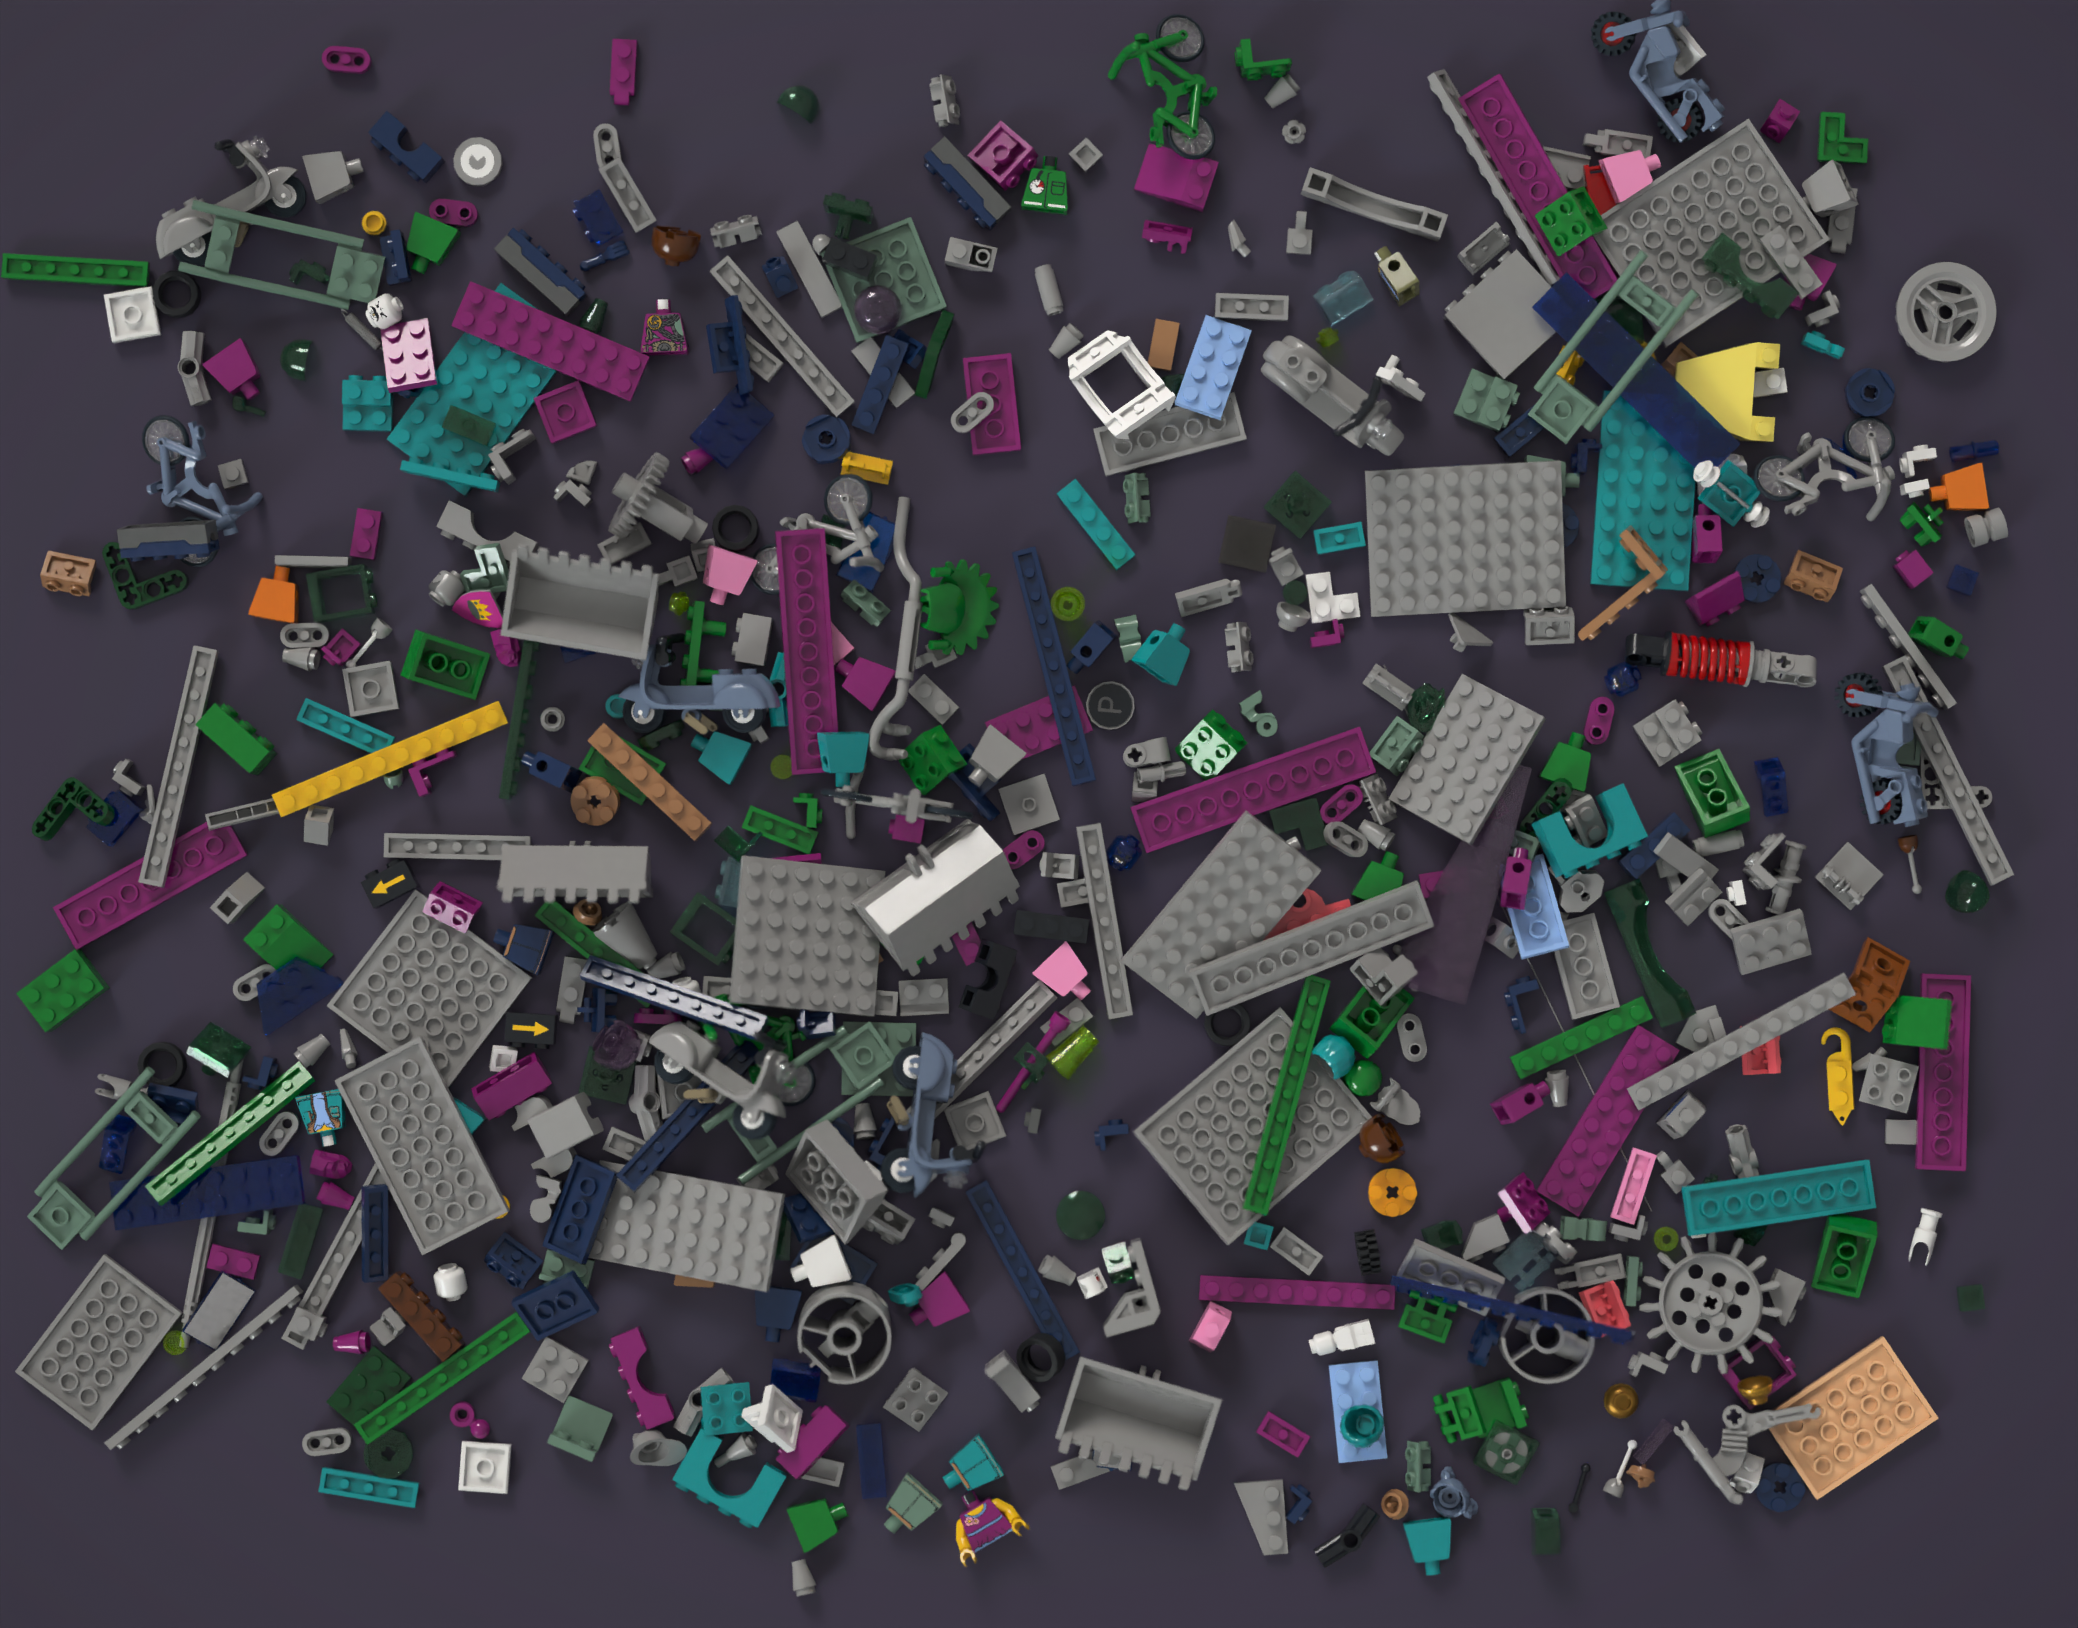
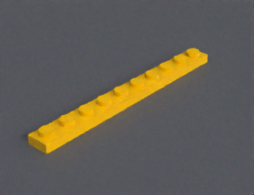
[272,700,508,817]

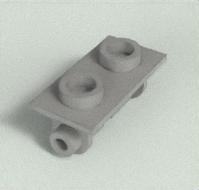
[929,74,960,127]
[710,215,762,249]
[1225,622,1253,672]
[1362,664,1416,711]

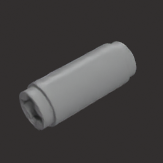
[1035,264,1063,316]
[1692,830,1744,857]

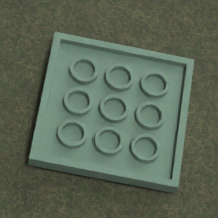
[821,217,947,344]

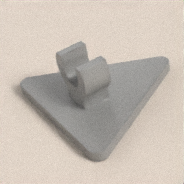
[1448,613,1493,652]

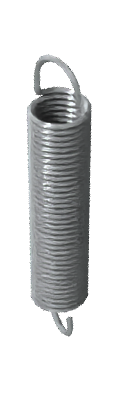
[341,309,383,351]

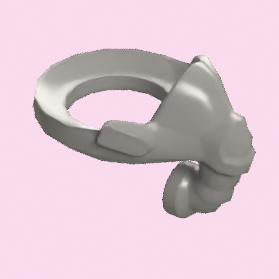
[139,784,155,825]

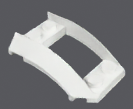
[1068,330,1176,439]

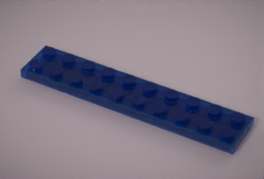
[1532,272,1740,468]

